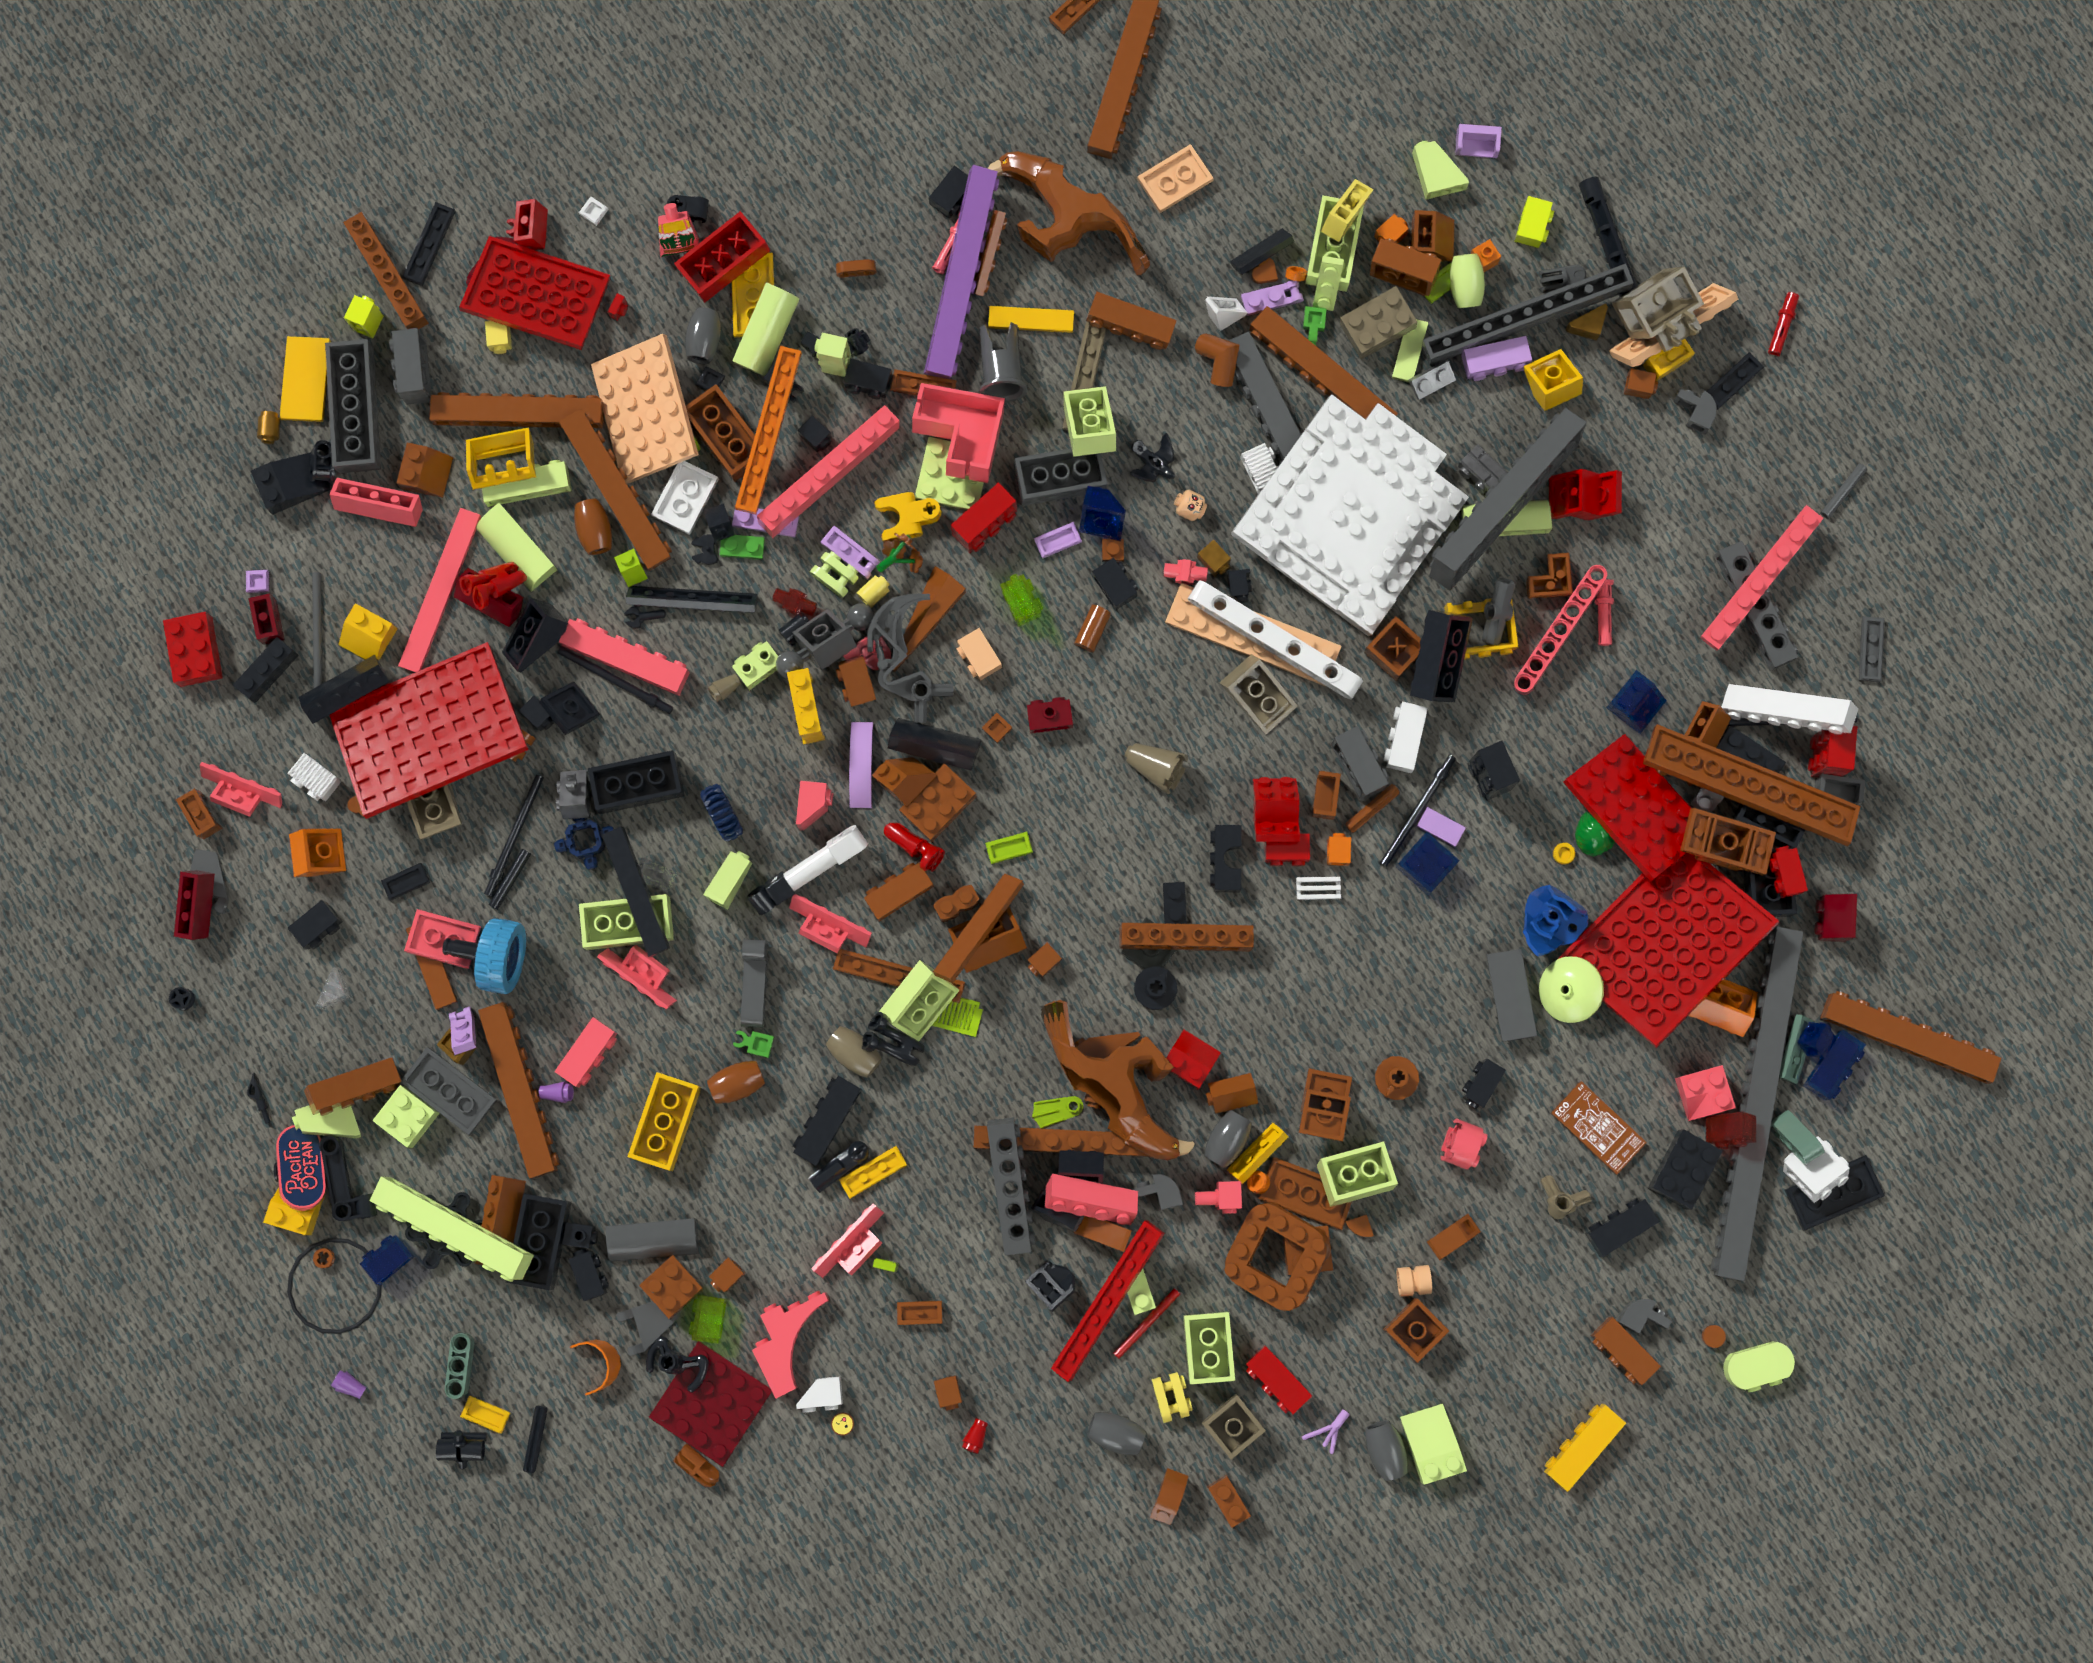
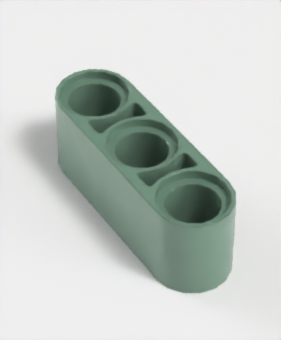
[1771,1110,1825,1165]
[445,1333,474,1399]

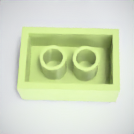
[1063,386,1116,457]
[1317,1142,1398,1207]
[1183,1312,1235,1384]

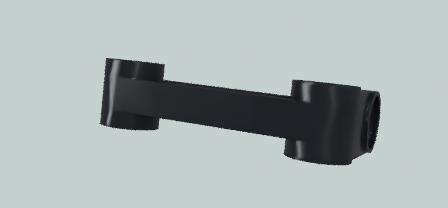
[319,1136,378,1221]

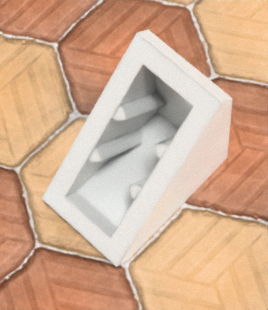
[1205,297,1248,331]

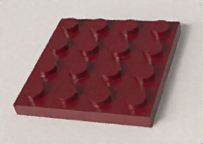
[649,1341,772,1467]

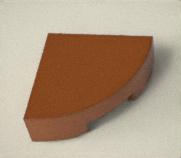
[1345,1215,1374,1237]

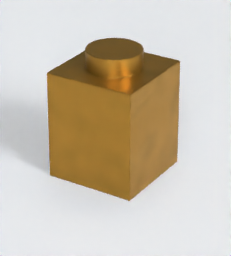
[1197,540,1231,577]

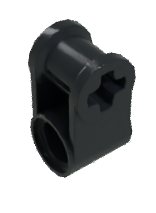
[667,195,709,223]
[309,440,335,483]

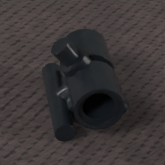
[436,1430,487,1469]

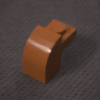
[1150,1468,1188,1525]

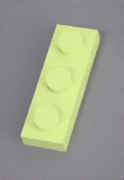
[1313,256,1344,311]

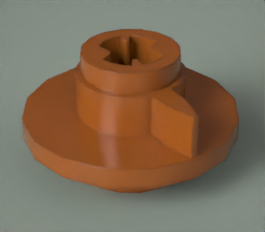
[1375,1056,1419,1100]

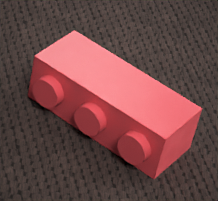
[554,1017,617,1088]

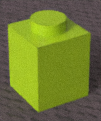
[614,549,648,587]

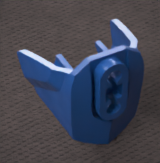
[1523,884,1589,956]

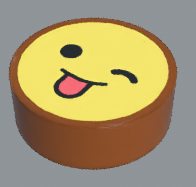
[831,1412,854,1435]

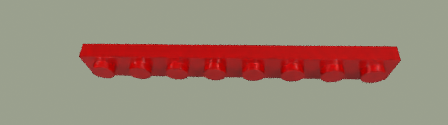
[1051,1220,1165,1382]

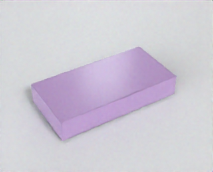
[1034,522,1082,559]
[1416,807,1466,847]

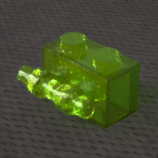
[1000,574,1043,627]

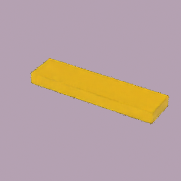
[988,306,1074,333]

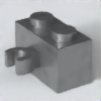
[556,770,590,820]

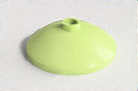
[1539,957,1604,1023]

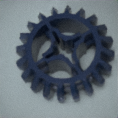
[700,784,743,842]

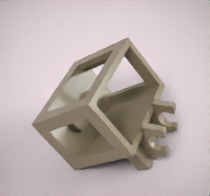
[1611,266,1704,352]

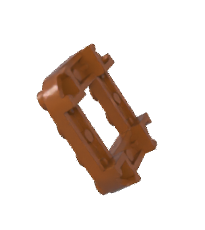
[1224,1202,1331,1311]

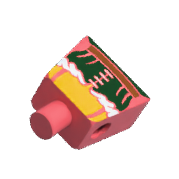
[658,203,700,257]

